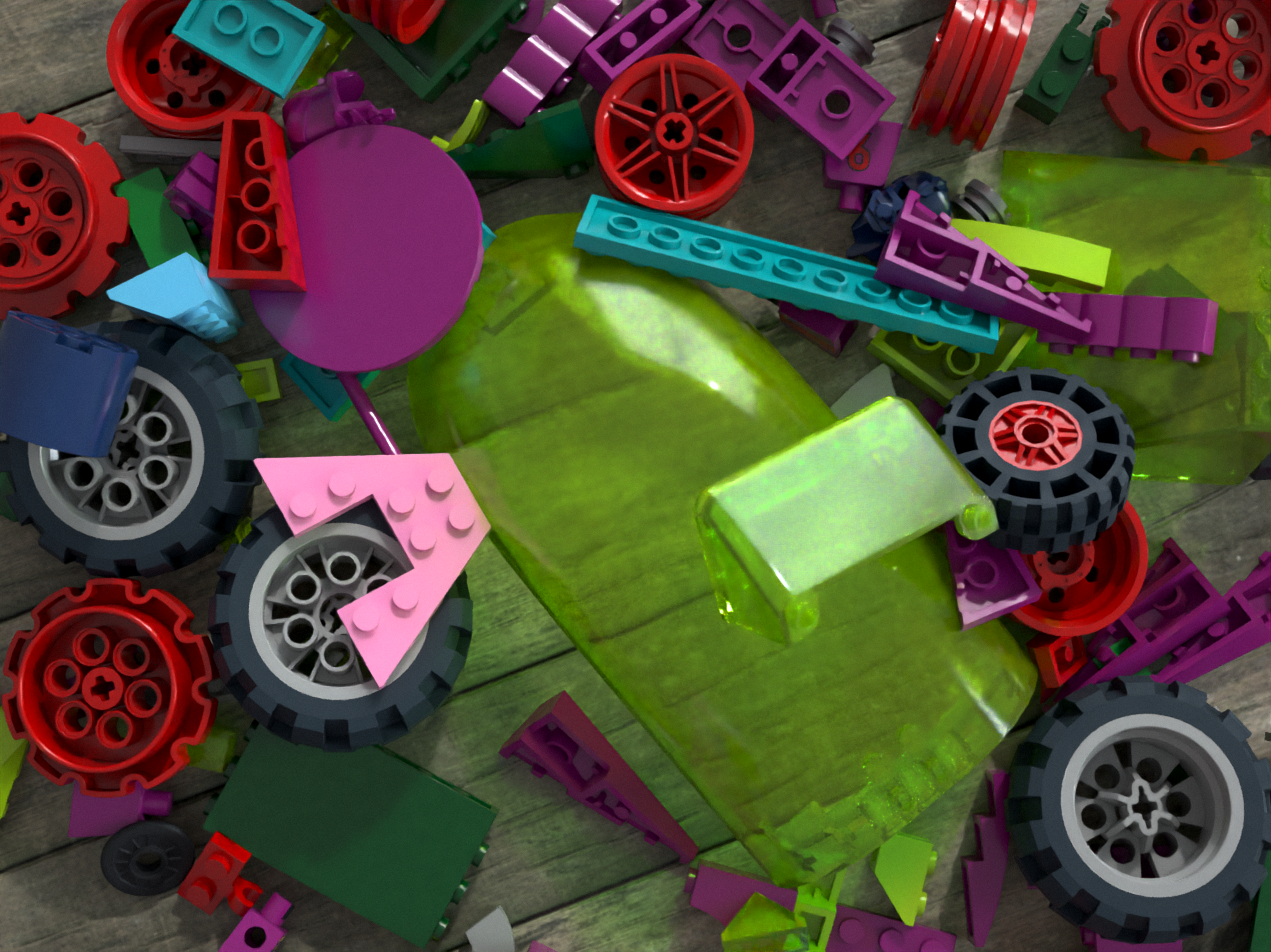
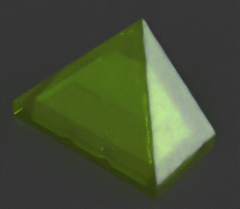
[295,3,356,90]
[721,891,810,952]

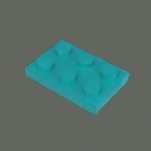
[171,0,327,100]

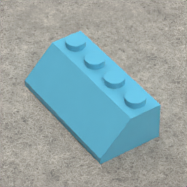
[106,252,246,344]

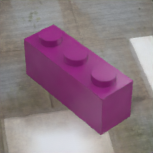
[577,0,702,98]

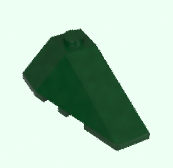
[446,99,595,180]

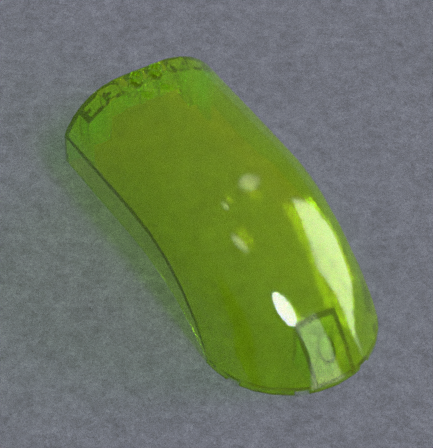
[407,212,1038,888]

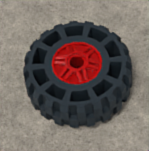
[933,366,1136,555]

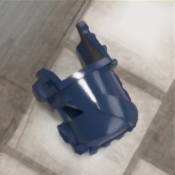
[846,171,951,263]

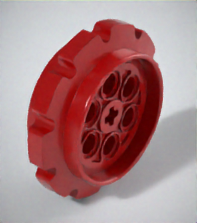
[1093,0,1271,162]
[0,112,132,321]
[2,578,219,798]

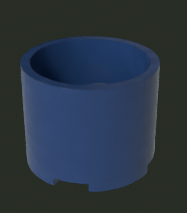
[0,310,139,458]

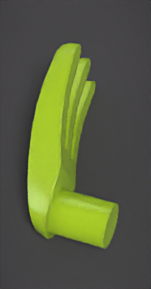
[431,99,490,152]

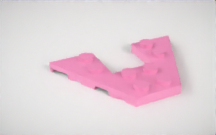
[253,453,491,690]

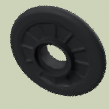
[100,820,195,896]

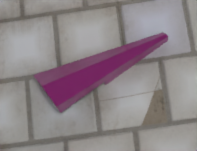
[1042,537,1233,714]
[1150,550,1271,684]
[498,690,699,865]

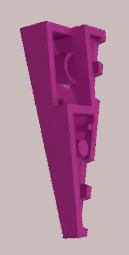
[873,189,1092,343]

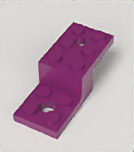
[681,0,897,164]

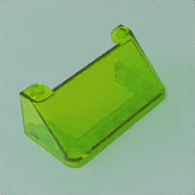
[693,396,999,648]

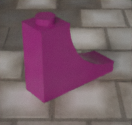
[683,858,798,952]

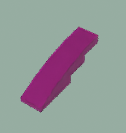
[960,769,1010,947]

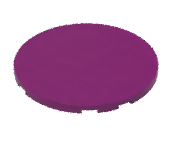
[249,125,484,375]

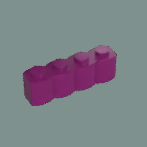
[482,0,624,130]
[1036,292,1219,363]

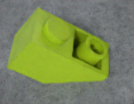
[869,826,937,927]

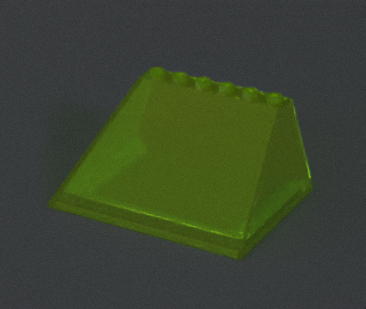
[1001,150,1271,486]

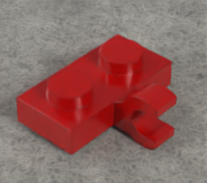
[176,831,263,917]

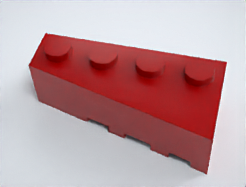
[208,111,307,292]

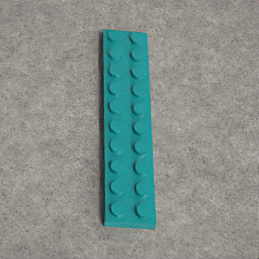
[573,194,999,355]

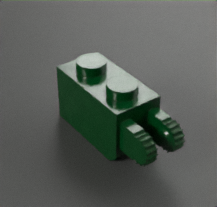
[1014,2,1111,126]

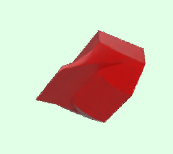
[1025,632,1088,704]

